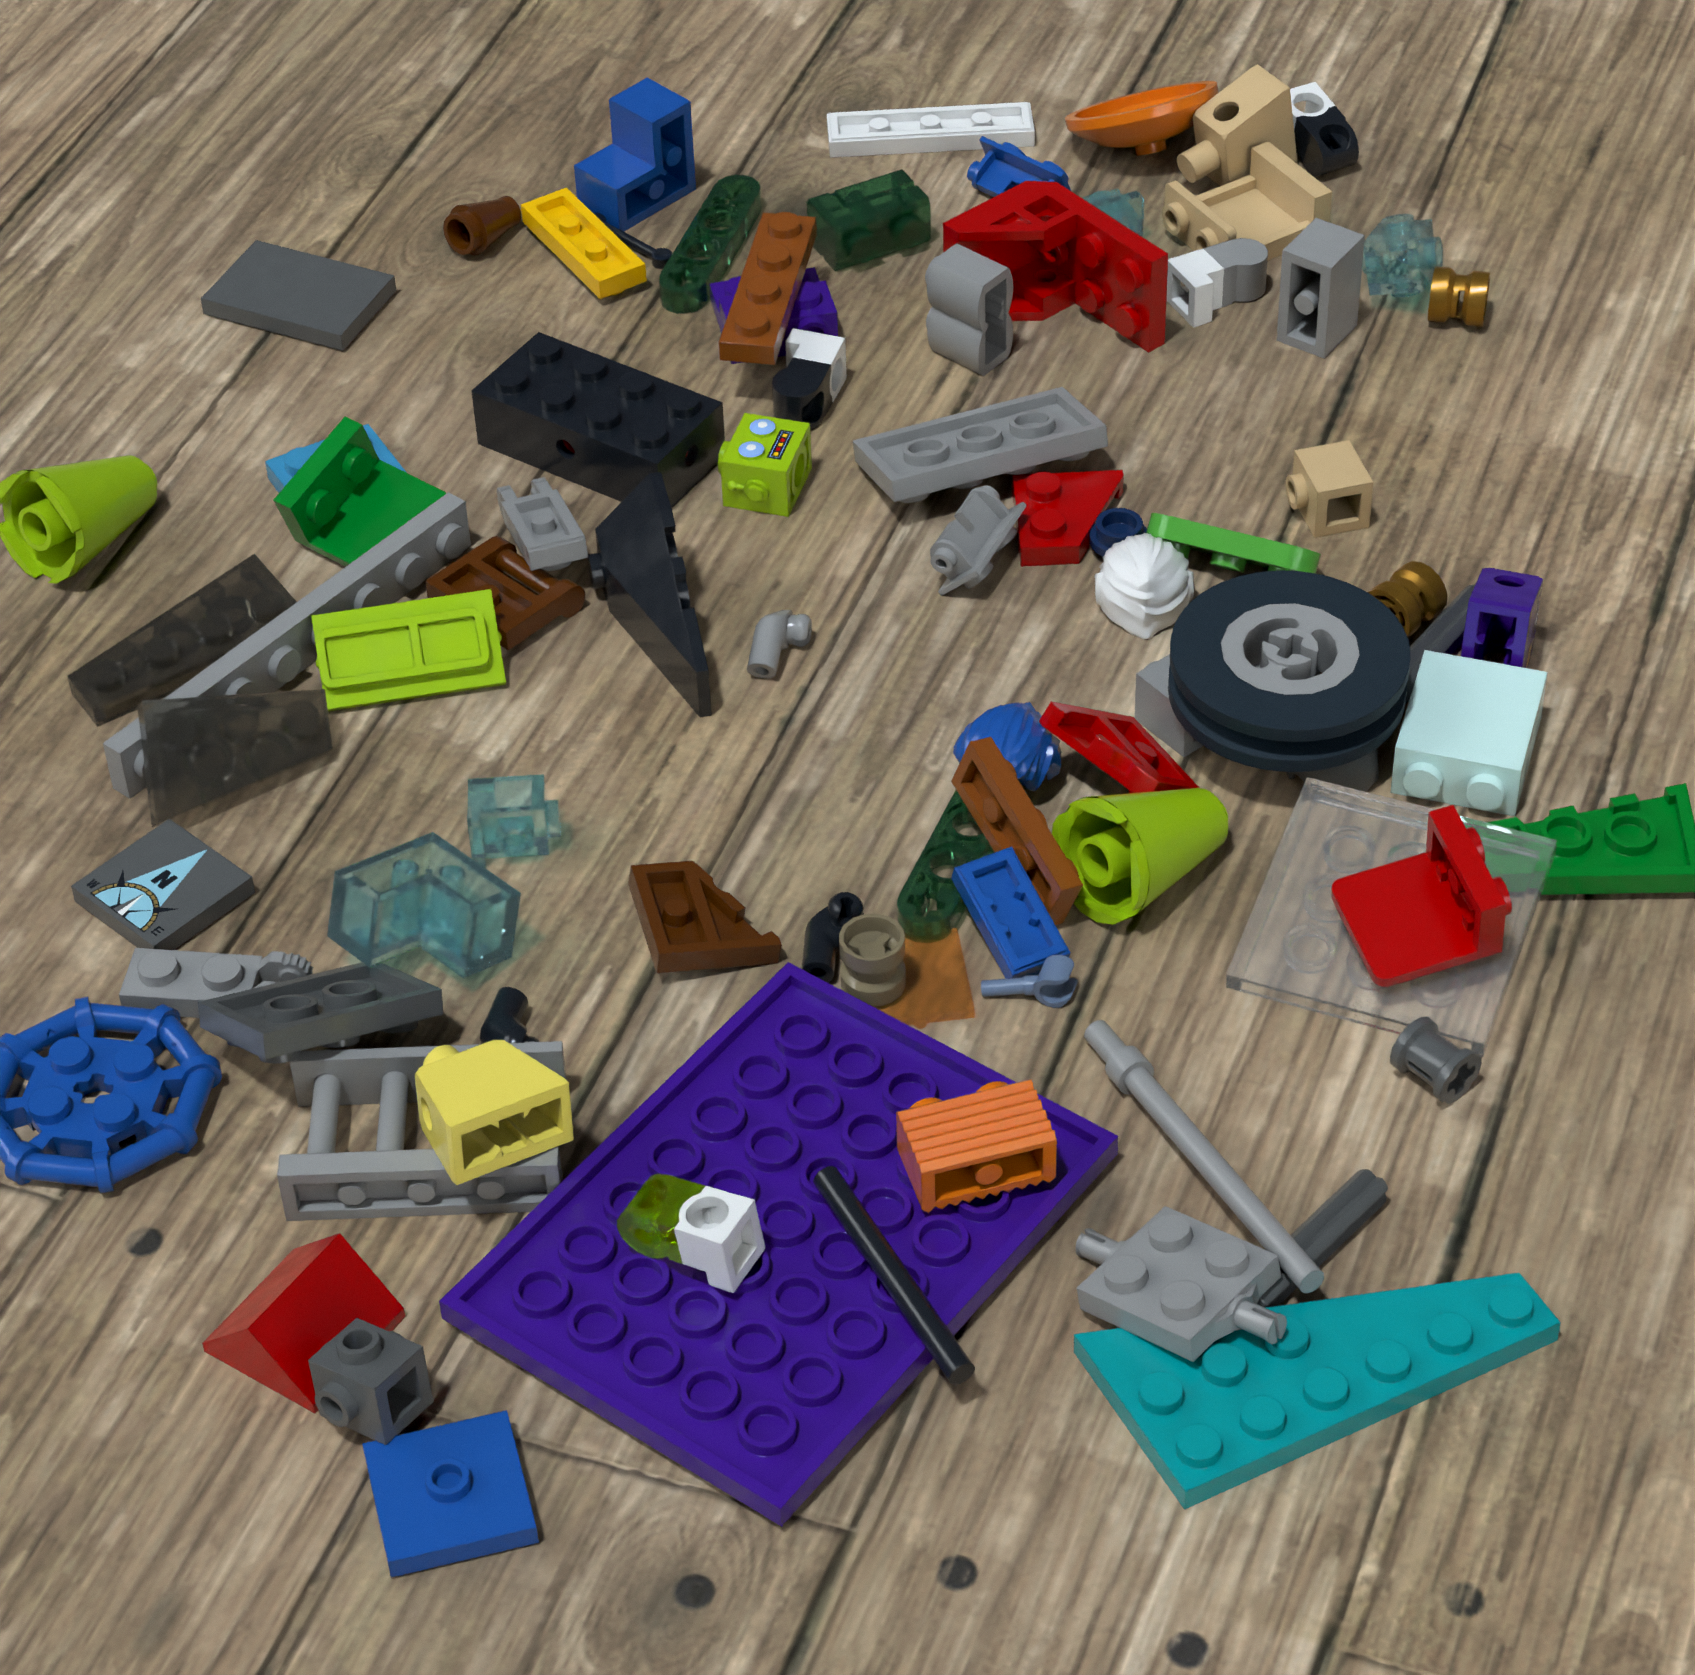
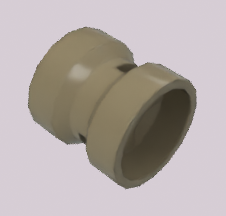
[839,914,906,1007]

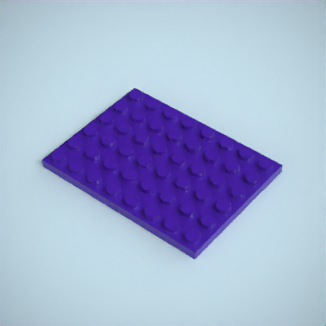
[439,962,1118,1527]

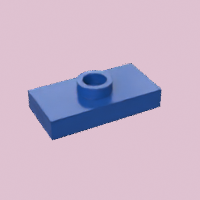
[951,846,1071,979]

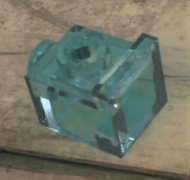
[467,774,561,868]

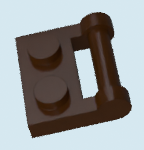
[425,536,585,651]

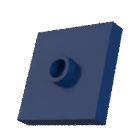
[362,1410,539,1578]

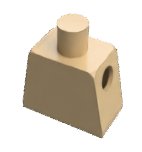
[1177,64,1298,186]

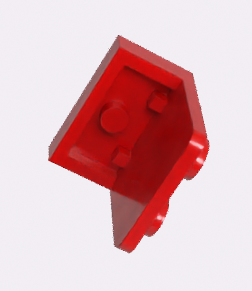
[1331,805,1512,987]

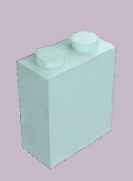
[1390,650,1548,816]

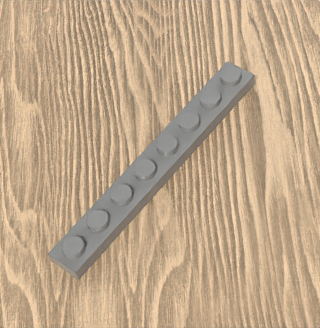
[103,492,471,799]

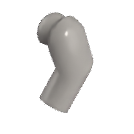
[747,610,812,678]

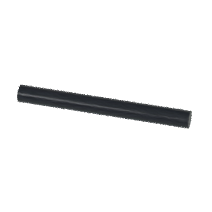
[813,1166,975,1385]

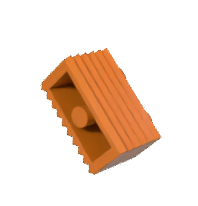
[896,1079,1057,1213]

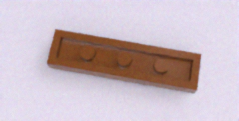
[719,212,817,365]

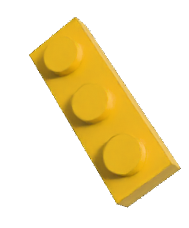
[521,187,647,299]

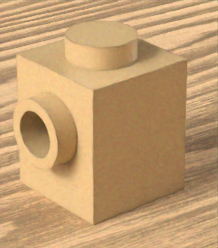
[1286,440,1373,538]

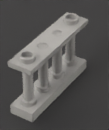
[277,1041,567,1221]

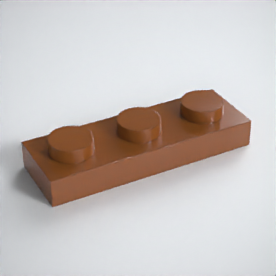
[951,737,1083,925]

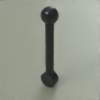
[594,212,673,269]

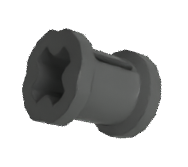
[1390,1017,1482,1104]

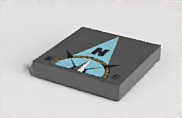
[71,819,255,950]

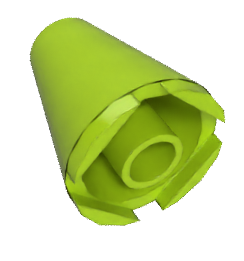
[0,455,157,584]
[1052,788,1228,925]

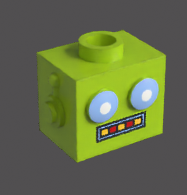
[718,413,812,517]

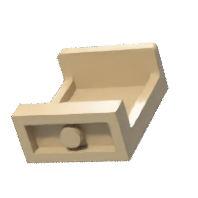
[1162,141,1332,261]

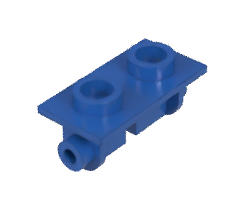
[967,136,1071,197]

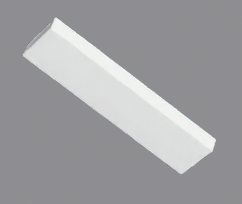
[827,102,1035,158]

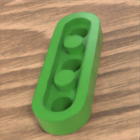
[1146,513,1321,574]

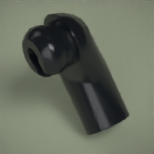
[802,892,864,983]
[480,987,540,1044]

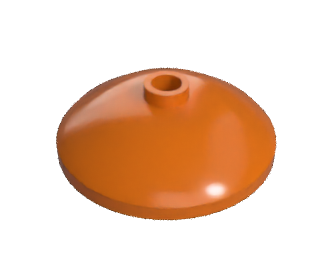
[1065,81,1219,156]

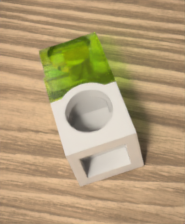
[617,1174,765,1293]

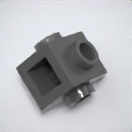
[308,1318,434,1445]

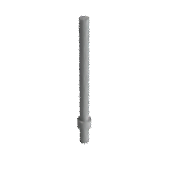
[1084,1020,1324,1293]

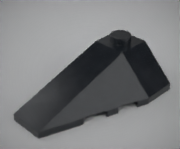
[587,472,712,718]

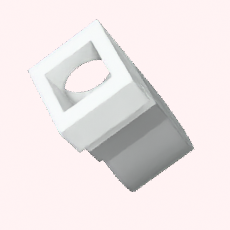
[1167,238,1268,328]

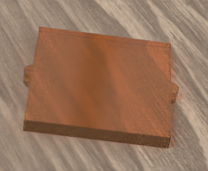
[875,928,974,1029]

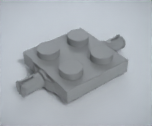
[1076,1206,1287,1362]

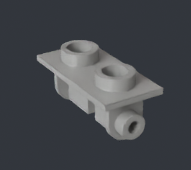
[930,486,1027,596]

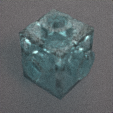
[1362,214,1443,297]

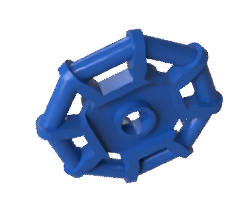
[0,996,222,1194]

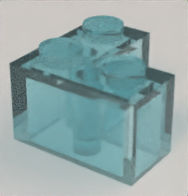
[327,832,521,979]

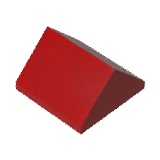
[202,1233,405,1414]

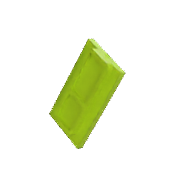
[311,589,506,712]

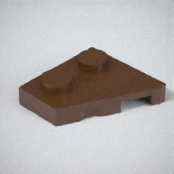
[628,861,782,973]

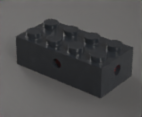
[471,332,725,508]

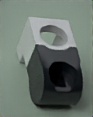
[1290,82,1359,176]
[772,328,847,430]

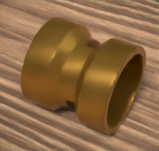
[1428,266,1490,327]
[1368,561,1448,637]

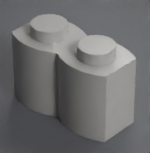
[925,243,1013,376]

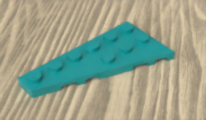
[1073,1273,1561,1510]

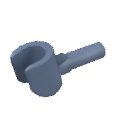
[981,955,1078,1008]

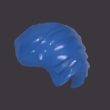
[953,702,1062,791]

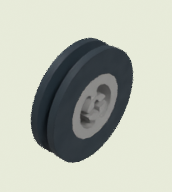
[1168,571,1411,772]

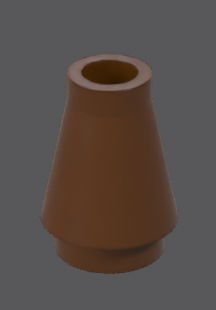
[443,196,521,256]

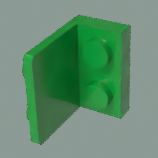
[273,416,446,567]

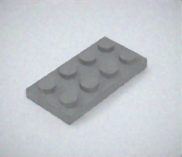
[853,387,1108,503]

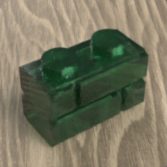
[806,169,931,271]

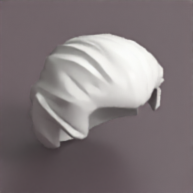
[1094,533,1194,639]

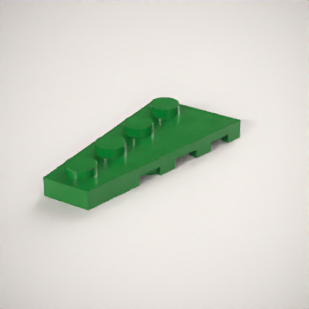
[1466,783,1695,895]

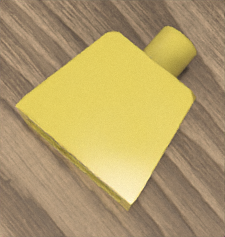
[415,1040,574,1185]

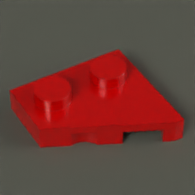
[1012,470,1124,567]
[1039,701,1200,793]

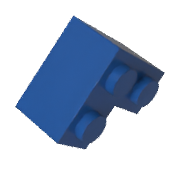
[574,78,696,231]

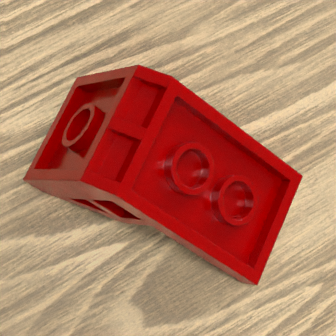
[943,181,1168,353]

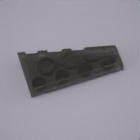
[67,554,297,727]

